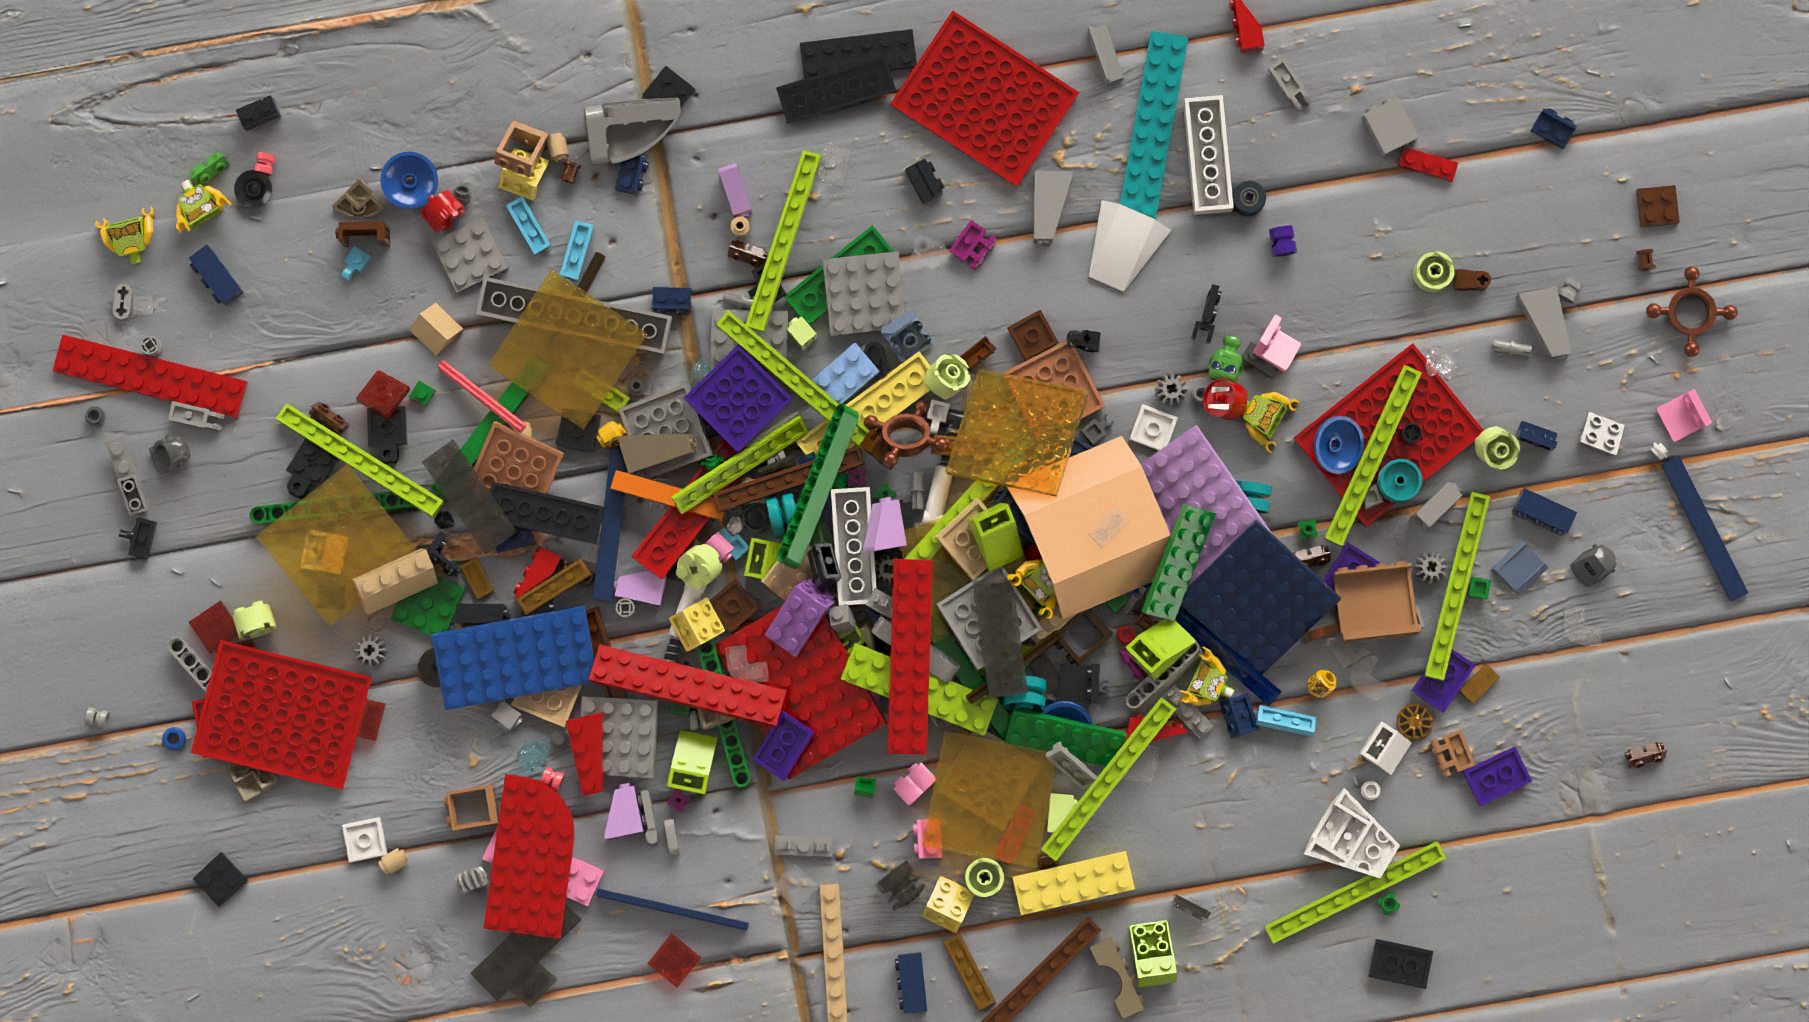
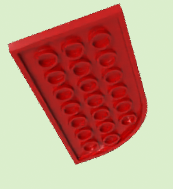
[483,774,575,939]

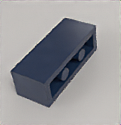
[189,245,244,306]
[1512,488,1577,536]
[895,952,927,1014]

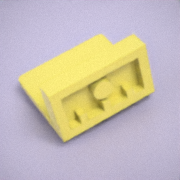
[498,148,549,201]
[669,597,725,652]
[921,876,975,933]

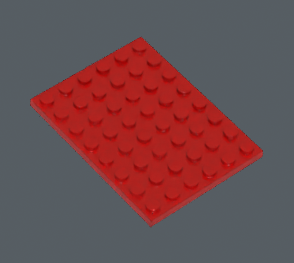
[890,10,1080,187]
[1293,343,1484,528]
[715,605,888,780]
[191,640,372,789]

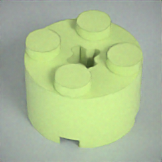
[1413,251,1454,293]
[925,354,970,400]
[1474,426,1520,469]
[676,544,722,590]
[232,601,277,640]
[965,858,1004,897]

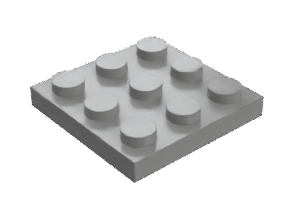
[432,217,509,294]

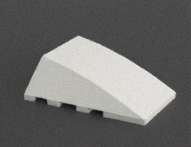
[1089,200,1171,292]
[1304,788,1400,878]

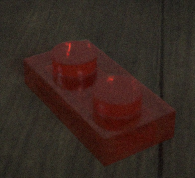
[357,699,386,741]

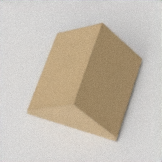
[410,303,464,356]

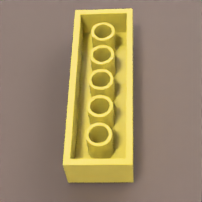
[1012,851,1135,915]

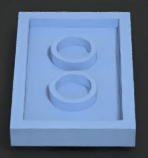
[812,343,880,404]

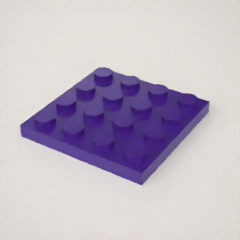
[683,344,792,453]

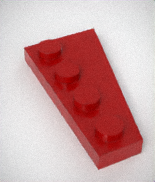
[566,712,604,796]

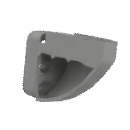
[584,98,681,165]

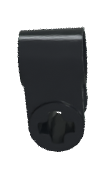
[1067,330,1101,353]

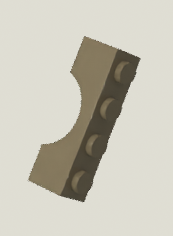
[1089,938,1145,1019]

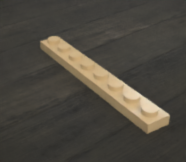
[820,884,848,1022]

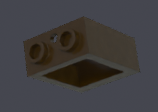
[1054,608,1113,665]

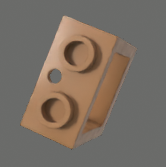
[494,120,548,177]
[444,785,499,831]

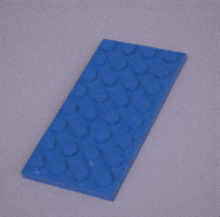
[431,606,594,710]

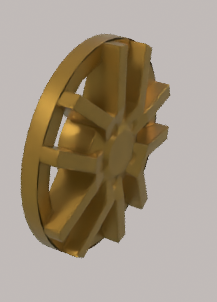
[1397,703,1433,740]

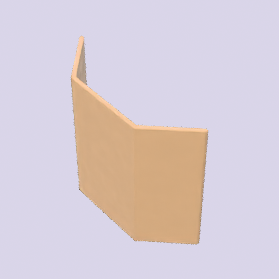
[1005,436,1171,620]

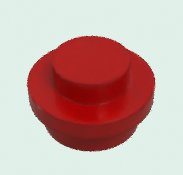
[1116,626,1136,645]

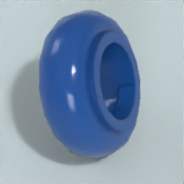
[162,727,186,751]

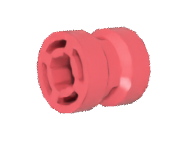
[253,152,276,176]
[540,767,565,792]

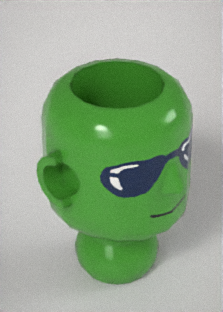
[1207,335,1244,382]

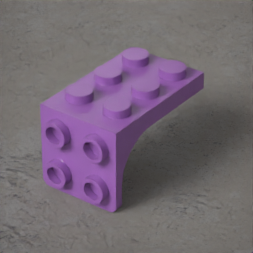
[765,578,838,657]

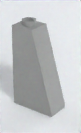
[1033,171,1073,245]
[1516,286,1571,361]

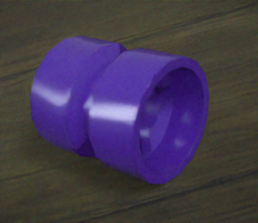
[1269,225,1297,257]

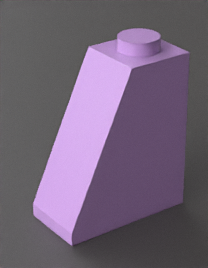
[718,163,752,218]
[864,497,907,552]
[613,570,668,606]
[604,783,644,839]

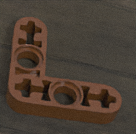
[1303,622,1340,643]

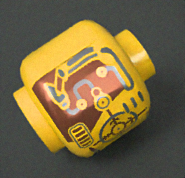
[597,421,626,450]
[1307,669,1336,698]

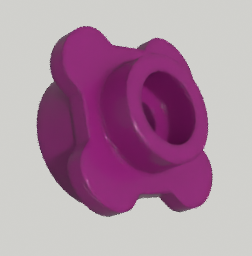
[848,468,867,487]
[667,789,690,812]

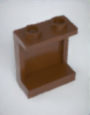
[335,221,390,247]

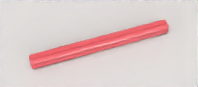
[438,361,526,432]

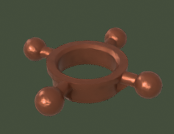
[1646,266,1738,357]
[863,400,949,468]

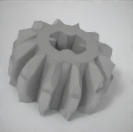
[1155,373,1188,406]
[1414,551,1447,584]
[875,553,897,586]
[354,634,387,667]
[454,867,488,894]

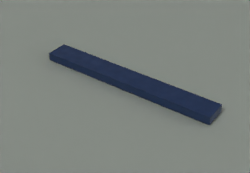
[592,449,627,602]
[1661,456,1749,602]
[596,888,749,930]

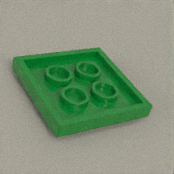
[390,576,466,636]

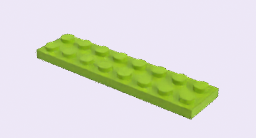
[840,643,998,736]

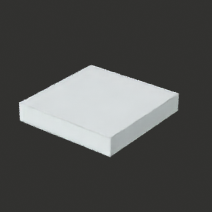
[1129,404,1178,451]
[342,817,388,863]

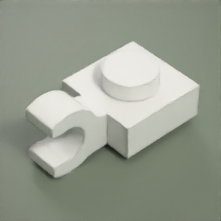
[927,399,950,435]

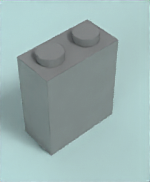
[1362,97,1419,158]
[1411,482,1462,530]

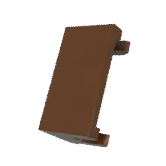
[859,428,899,470]

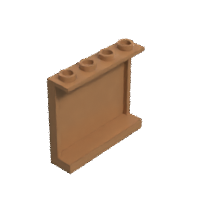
[1332,561,1421,643]

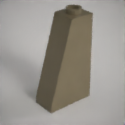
[617,434,697,474]

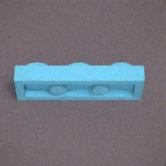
[506,196,551,255]
[560,220,594,281]
[1256,705,1316,737]

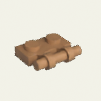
[1430,729,1476,777]

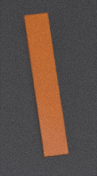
[611,470,725,521]

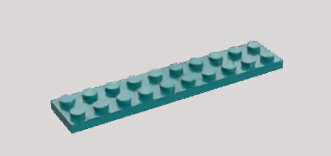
[1120,31,1188,220]

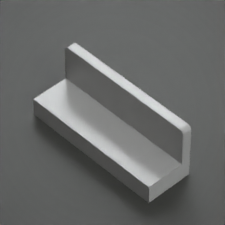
[1088,24,1124,85]

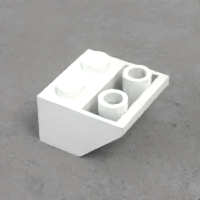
[1358,721,1412,775]

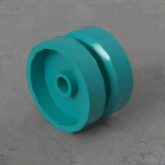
[1376,459,1422,503]
[1236,480,1272,514]
[766,492,797,538]
[1003,676,1047,712]

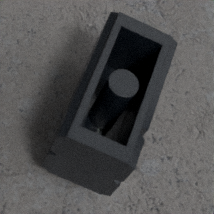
[236,95,281,131]
[905,159,945,205]
[807,543,842,589]

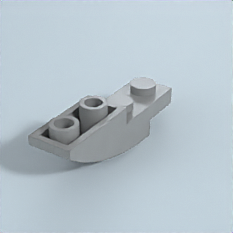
[105,436,148,516]

